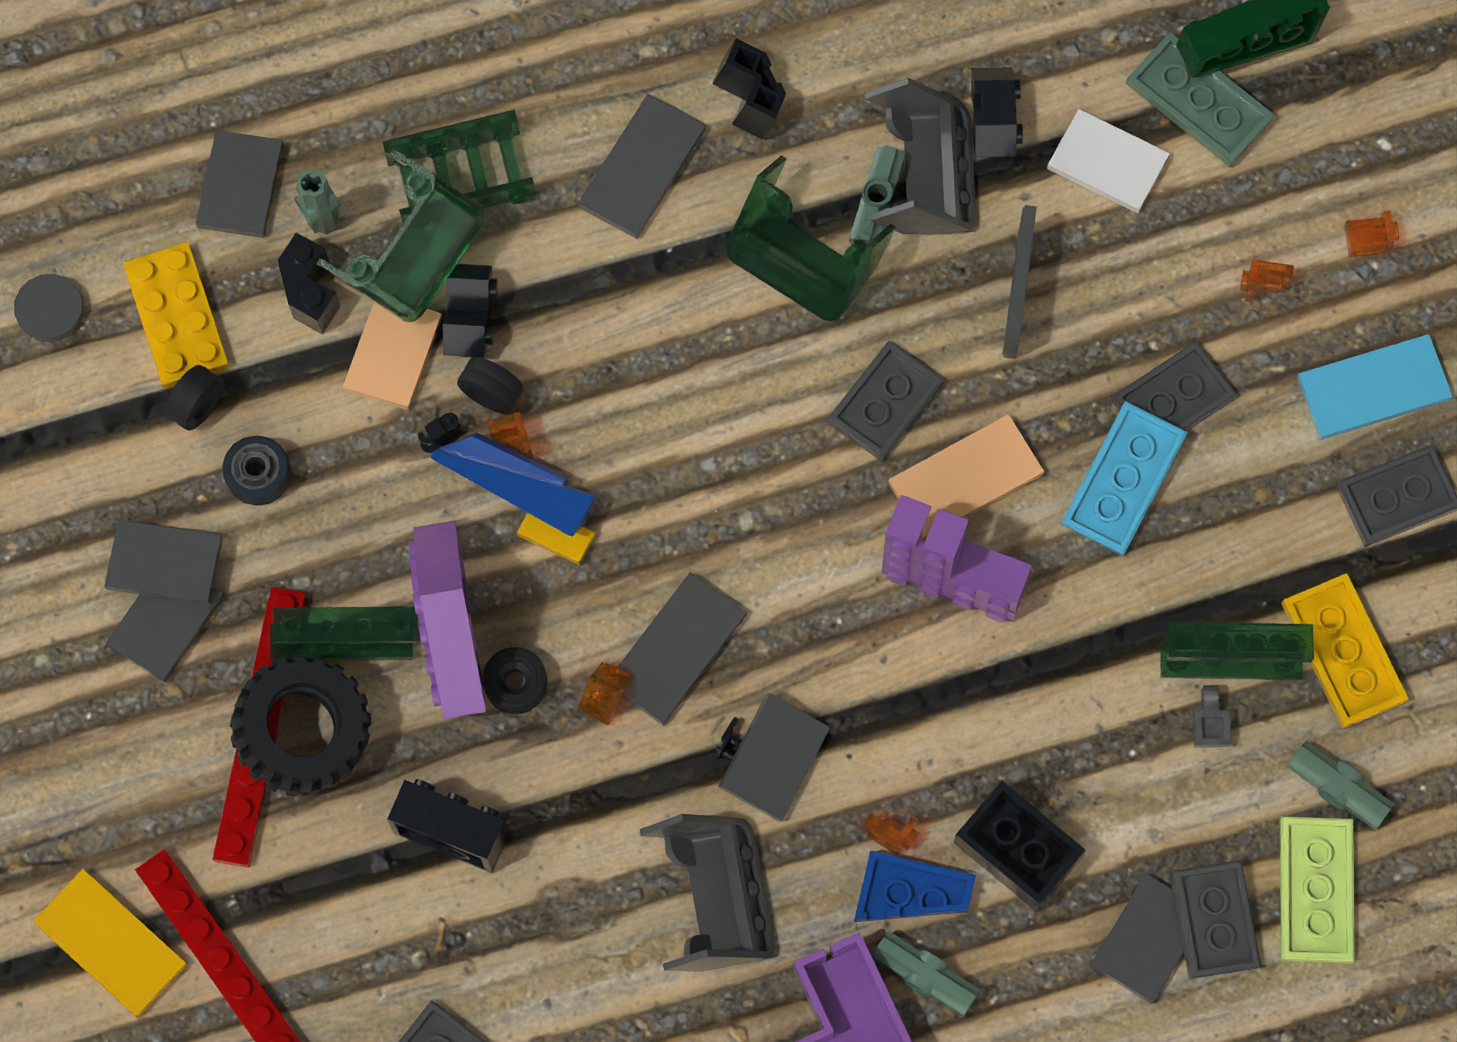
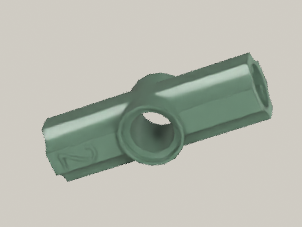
[849,145,905,251]
[294,169,340,235]
[1287,741,1394,830]
[872,931,980,1017]

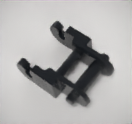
[418,413,460,453]
[715,717,741,761]

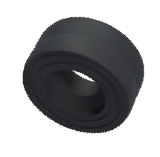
[457,357,524,414]
[164,365,225,431]
[482,647,548,714]

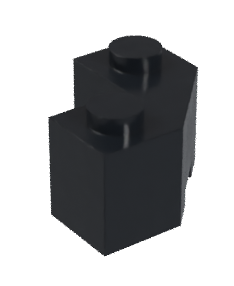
[712,38,786,139]
[971,67,1023,157]
[278,232,341,335]
[443,263,498,357]

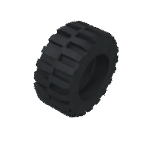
[230,654,371,796]

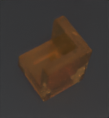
[486,412,533,459]

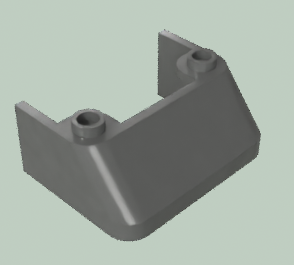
[865,78,976,235]
[639,814,775,972]

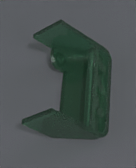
[317,150,485,322]
[726,155,896,321]

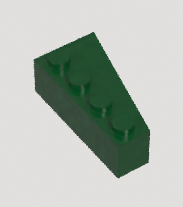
[1176,0,1330,78]

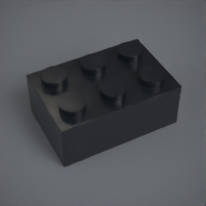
[387,779,509,873]
[954,781,1086,912]

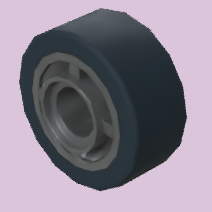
[222,435,291,506]

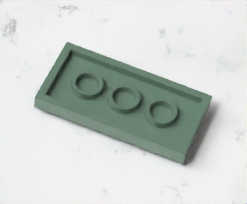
[1126,32,1275,167]

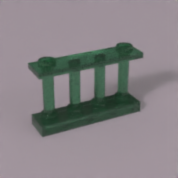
[382,109,536,228]
[269,606,418,662]
[1160,622,1314,680]

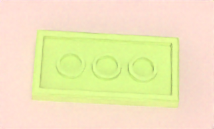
[1280,816,1355,963]

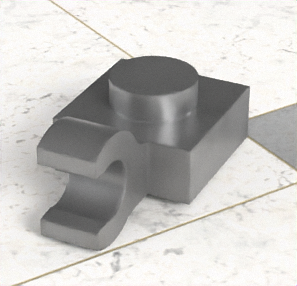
[1193,685,1232,748]

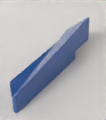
[431,433,596,536]

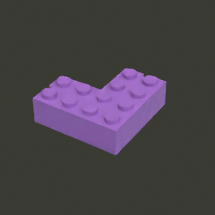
[881,495,1032,622]
[408,520,486,719]
[793,932,912,1042]

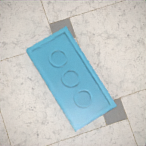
[1297,334,1453,440]
[1061,401,1188,556]

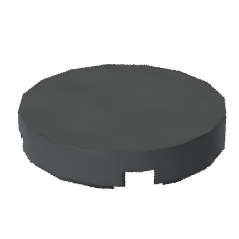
[14,274,84,342]

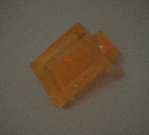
[1344,211,1399,257]
[1240,259,1294,303]
[577,662,633,726]
[861,813,920,856]

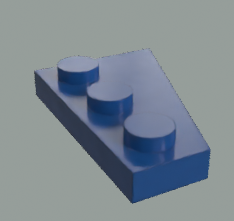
[854,850,976,922]

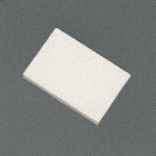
[1047,109,1170,213]

